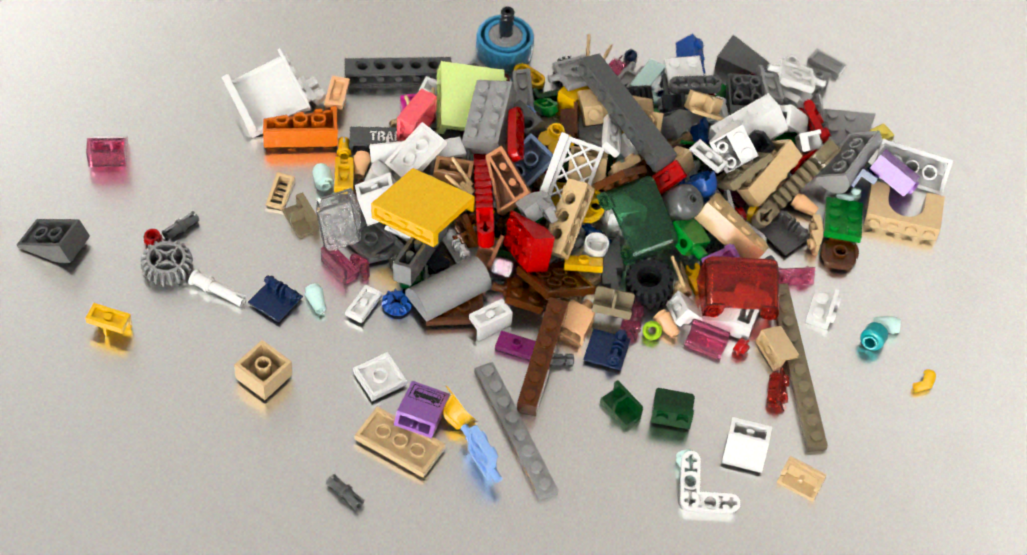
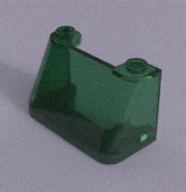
[597,176,678,266]

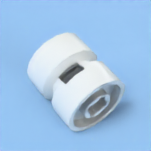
[583,232,609,263]

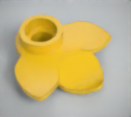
[538,123,574,154]

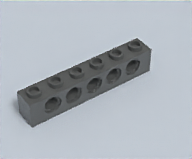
[344,57,452,86]

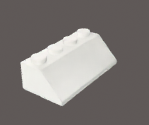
[708,93,788,140]
[876,138,953,195]

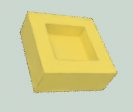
[870,123,895,141]

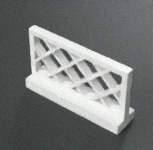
[540,133,604,208]

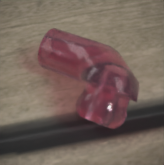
[350,253,370,279]

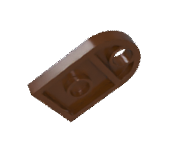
[593,165,648,192]

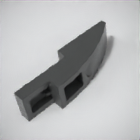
[601,237,626,290]

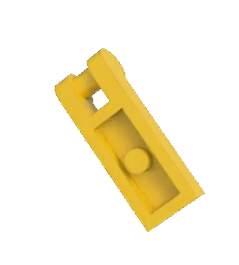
[334,157,354,193]

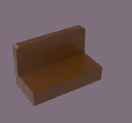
[561,102,580,144]

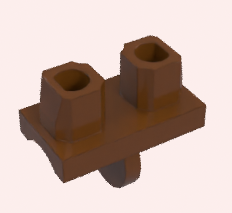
[452,213,478,249]

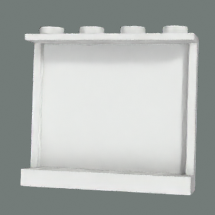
[222,49,311,138]

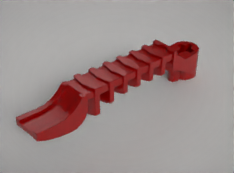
[473,154,495,248]

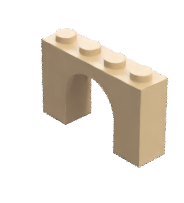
[863,181,945,241]

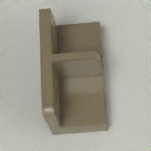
[283,192,319,238]
[592,285,635,320]

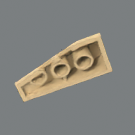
[578,89,654,128]

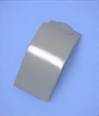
[515,191,558,224]

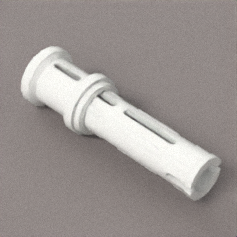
[188,269,247,307]

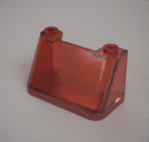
[696,256,780,320]

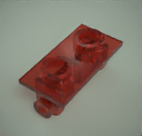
[767,367,790,411]

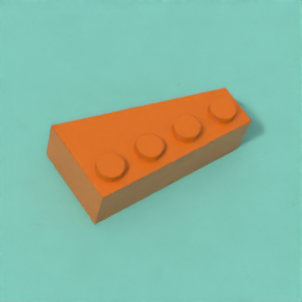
[263,106,338,148]

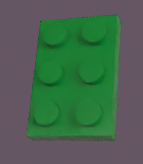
[823,197,863,243]

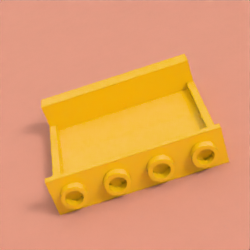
[371,168,475,247]

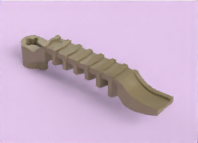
[751,138,841,229]

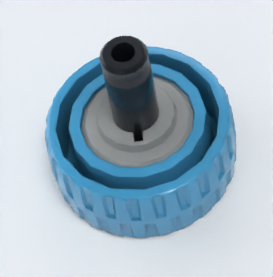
[476,6,534,72]

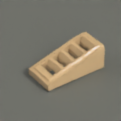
[265,172,296,211]

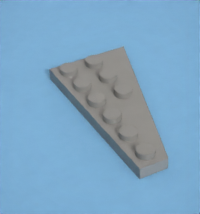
[822,109,876,196]

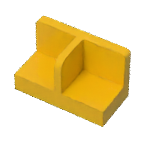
[85,303,132,336]

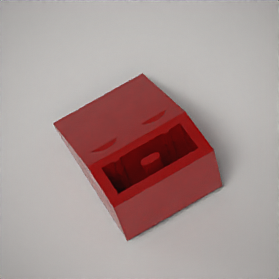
[503,211,555,272]

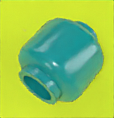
[860,322,888,351]

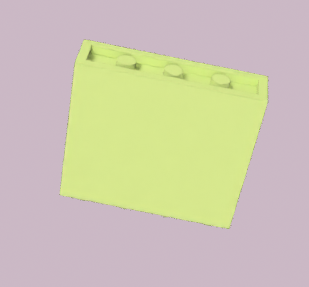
[437,61,507,134]

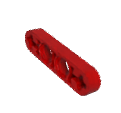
[507,106,524,163]

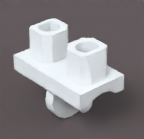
[298,76,326,109]

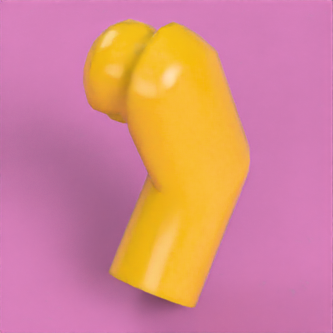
[913,369,936,392]

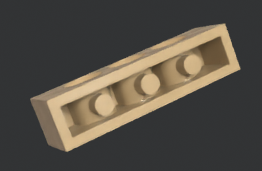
[548,178,595,260]

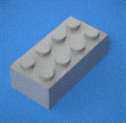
[462,80,517,154]

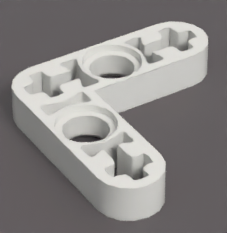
[680,451,740,514]

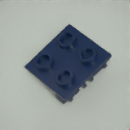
[248,275,303,322]
[583,328,631,370]

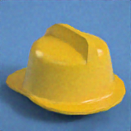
[443,385,478,430]

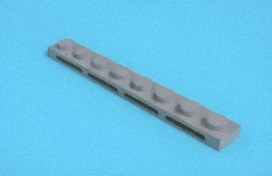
[474,362,558,500]

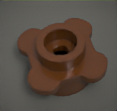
[496,216,508,236]

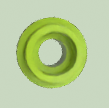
[642,321,662,340]

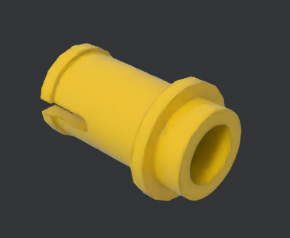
[337,137,351,159]

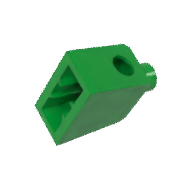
[664,219,710,261]

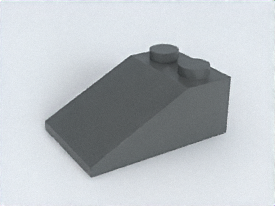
[17,219,90,263]

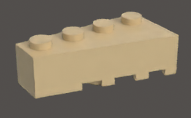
[737,139,802,206]
[694,192,769,267]

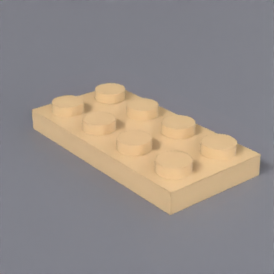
[355,406,446,478]

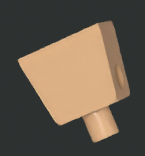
[561,299,595,346]

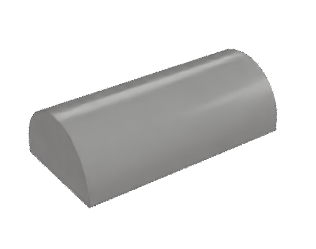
[816,131,882,194]
[405,255,492,322]

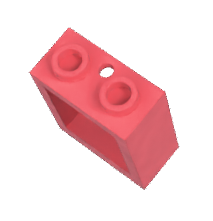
[397,88,437,141]

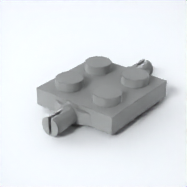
[547,54,588,91]

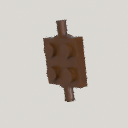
[491,276,548,314]

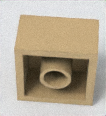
[234,340,292,400]

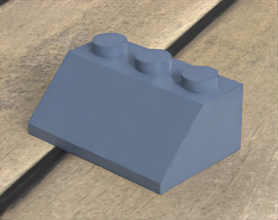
[515,133,553,187]

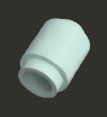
[312,163,334,191]

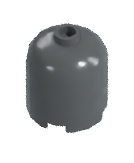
[657,184,704,224]

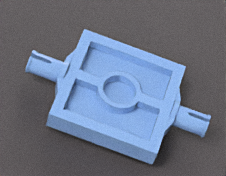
[461,424,502,483]

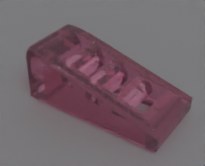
[491,257,516,277]

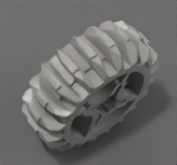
[140,238,193,287]

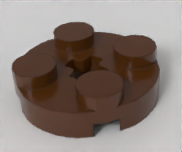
[821,238,859,270]

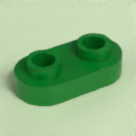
[533,98,559,117]

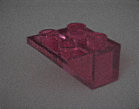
[86,136,128,167]

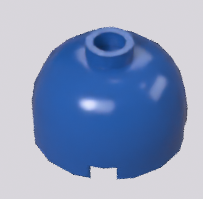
[679,170,718,203]

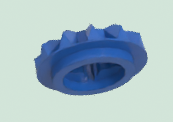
[382,288,413,316]

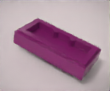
[495,330,536,360]

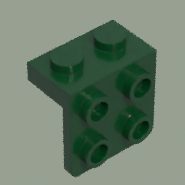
[651,388,695,429]

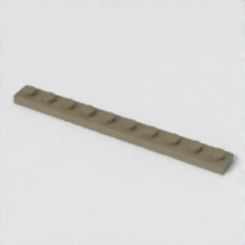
[768,283,828,451]

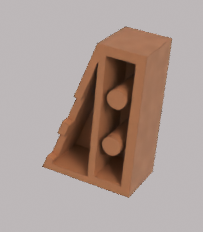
[485,145,532,216]

